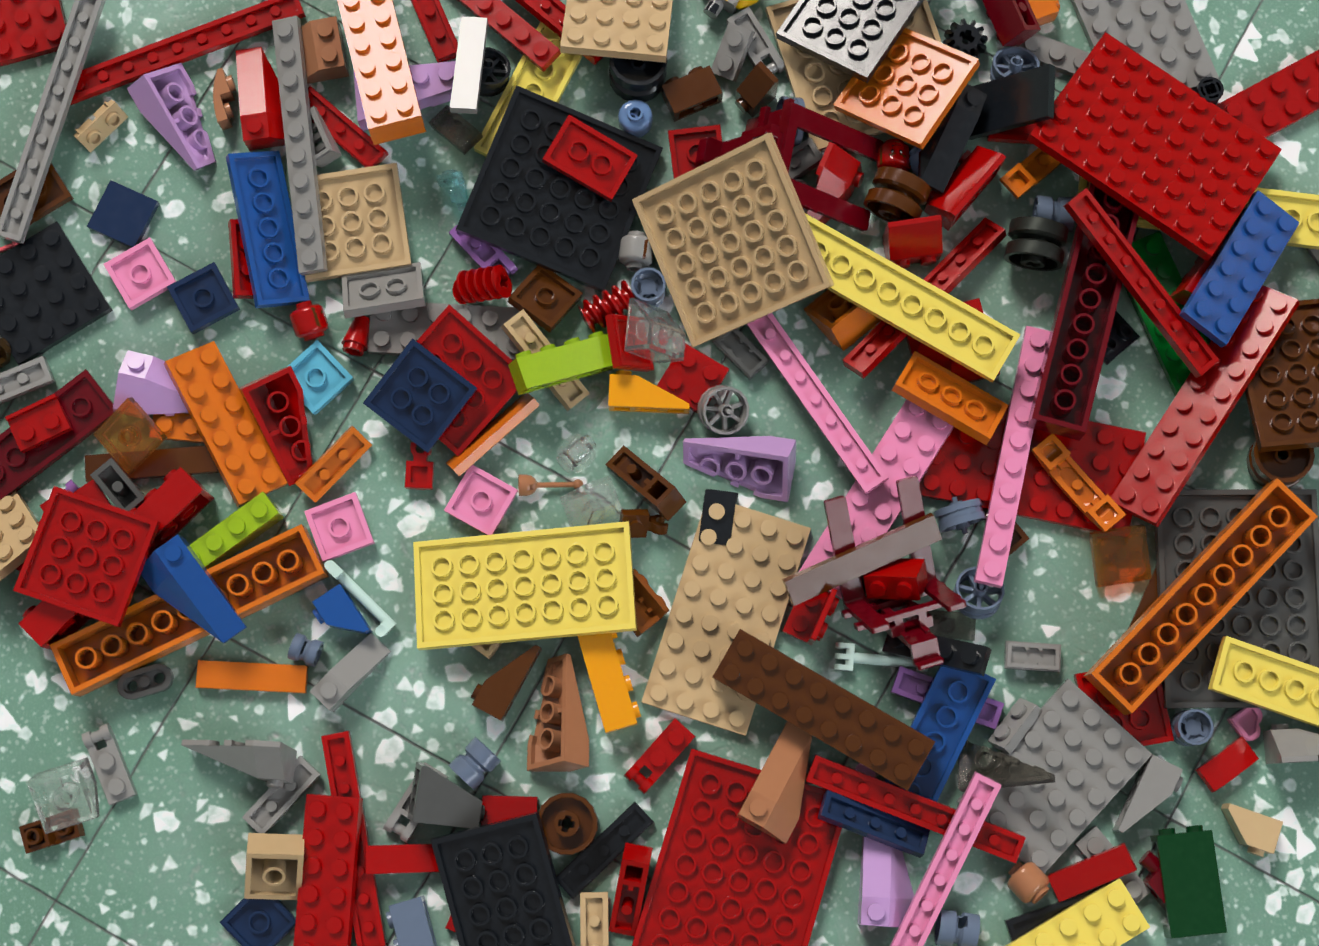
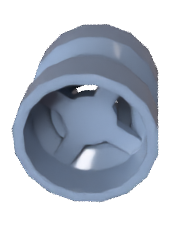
[288,633,324,667]

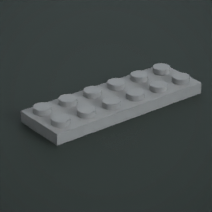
[368,303,520,360]

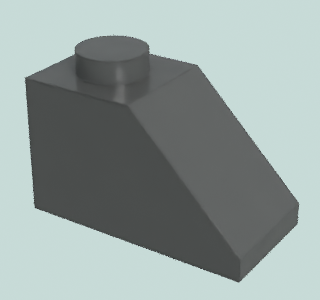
[90,457,145,511]

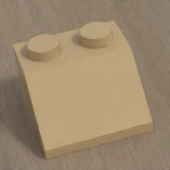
[244,833,305,900]

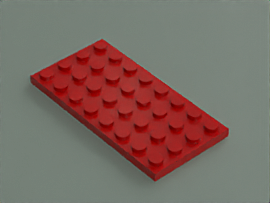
[919,406,1146,538]

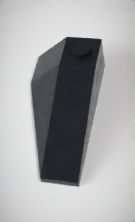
[918,84,987,194]

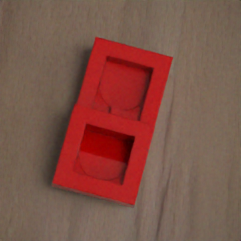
[1195,736,1259,793]

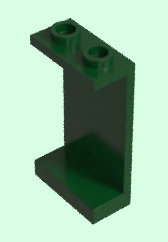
[1150,825,1227,939]

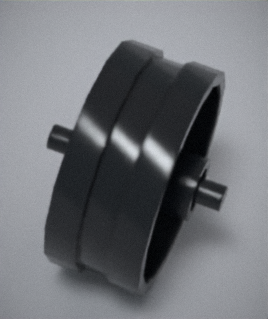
[479,47,511,97]

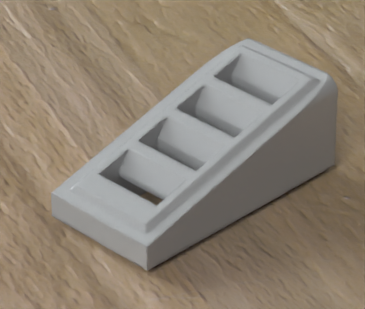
[310,106,342,168]

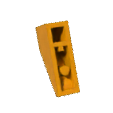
[608,370,689,414]

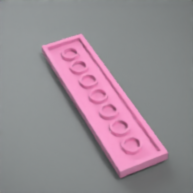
[799,399,954,599]

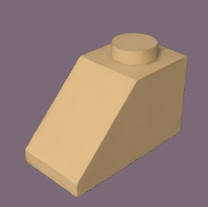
[1221,803,1283,857]

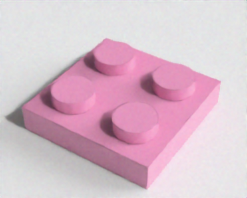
[104,237,177,311]
[444,465,518,535]
[304,492,375,563]

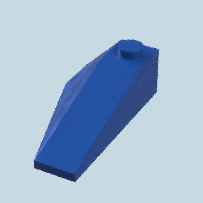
[141,534,247,643]

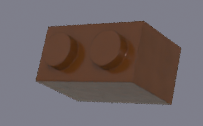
[662,65,723,122]

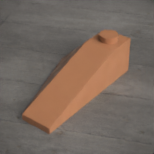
[527,653,589,772]
[737,721,812,844]

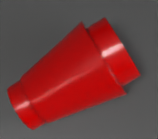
[341,316,370,356]

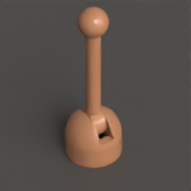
[518,474,583,496]

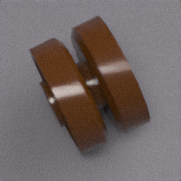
[863,166,932,222]
[1246,441,1315,488]
[539,793,598,855]

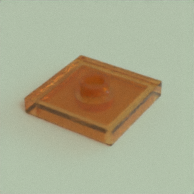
[93,397,167,474]

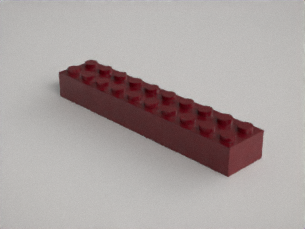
[1027,182,1139,441]

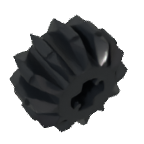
[943,18,988,59]

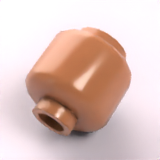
[1007,862,1050,904]

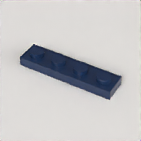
[818,790,930,858]

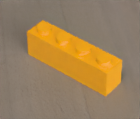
[577,633,641,734]

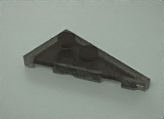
[958,740,1055,792]

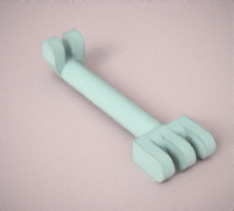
[324,560,397,637]
[833,642,928,672]

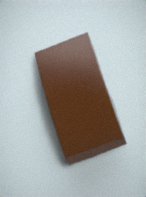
[19,809,85,854]

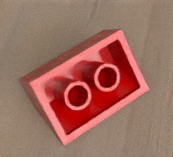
[924,145,1006,231]

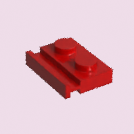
[5,393,73,453]

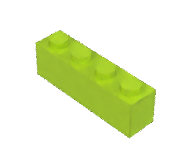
[508,331,614,395]
[190,492,285,569]

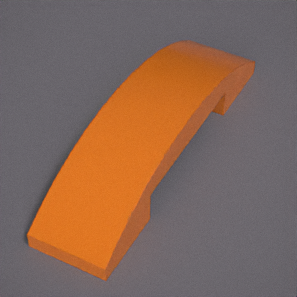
[999,148,1062,199]
[1032,434,1126,533]

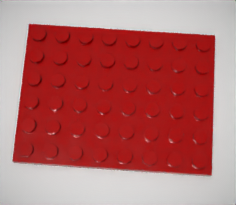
[1027,32,1282,261]
[632,748,848,946]

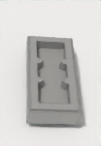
[1004,641,1061,672]

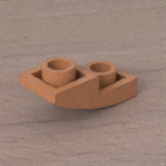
[213,68,236,130]

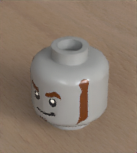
[618,231,654,272]

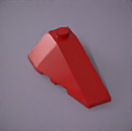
[235,47,285,151]
[806,142,864,224]
[239,366,313,486]

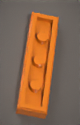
[446,393,540,476]
[195,660,309,694]

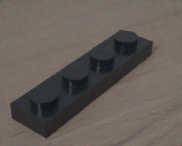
[882,633,992,676]

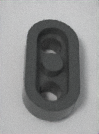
[117,664,174,700]

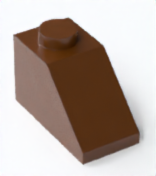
[735,61,779,118]

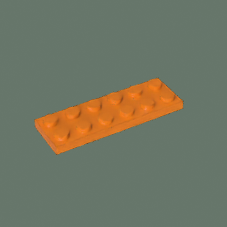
[164,341,287,507]

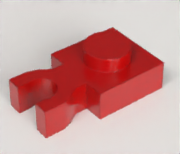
[405,442,434,490]

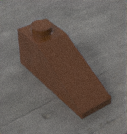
[605,445,686,521]
[471,645,542,722]

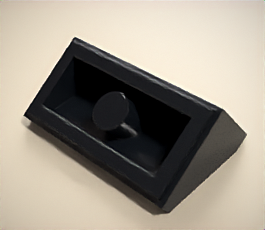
[699,489,738,545]

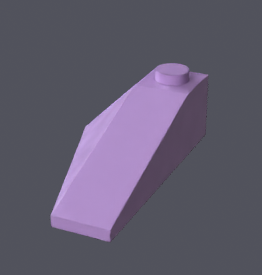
[127,63,216,171]
[113,350,189,418]
[683,436,796,502]
[857,836,914,927]

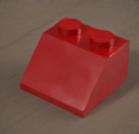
[882,215,943,269]

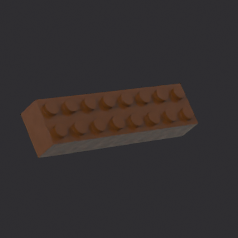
[712,629,935,791]

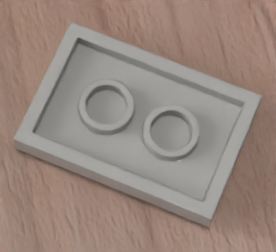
[342,262,425,318]

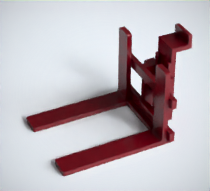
[696,98,883,232]
[824,476,967,671]

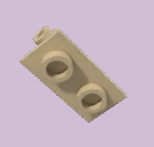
[73,100,128,153]

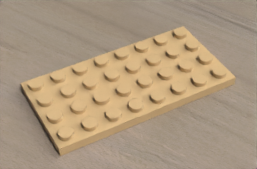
[641,503,811,736]

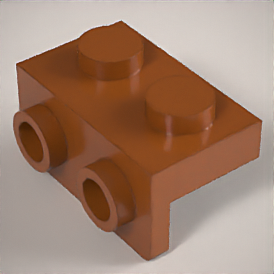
[633,569,669,637]

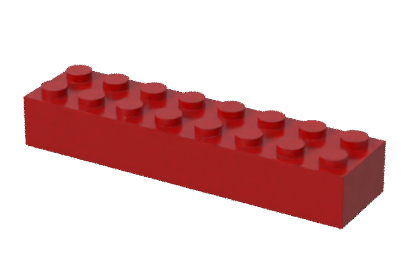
[18,467,214,650]

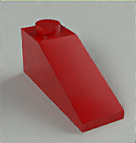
[609,843,653,936]

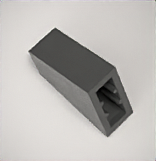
[408,762,485,828]

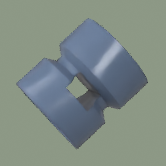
[1032,195,1075,232]
[631,267,666,310]
[1170,709,1214,746]
[448,737,501,790]
[934,909,980,946]

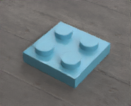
[287,340,355,415]

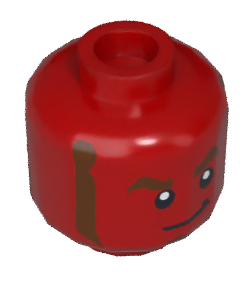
[877,139,911,172]
[290,300,329,342]

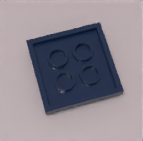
[363,338,478,453]

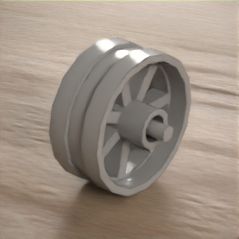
[697,385,749,435]

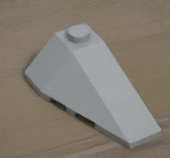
[1263,724,1319,764]
[181,740,297,788]

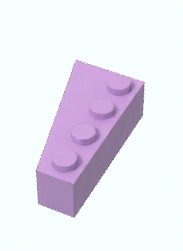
[353,61,456,131]

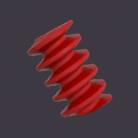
[452,264,512,304]
[577,280,638,333]

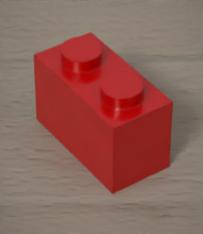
[863,558,928,600]

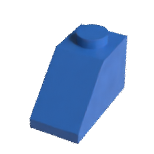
[312,584,373,635]

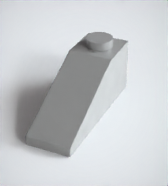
[309,633,391,712]
[1112,755,1183,833]

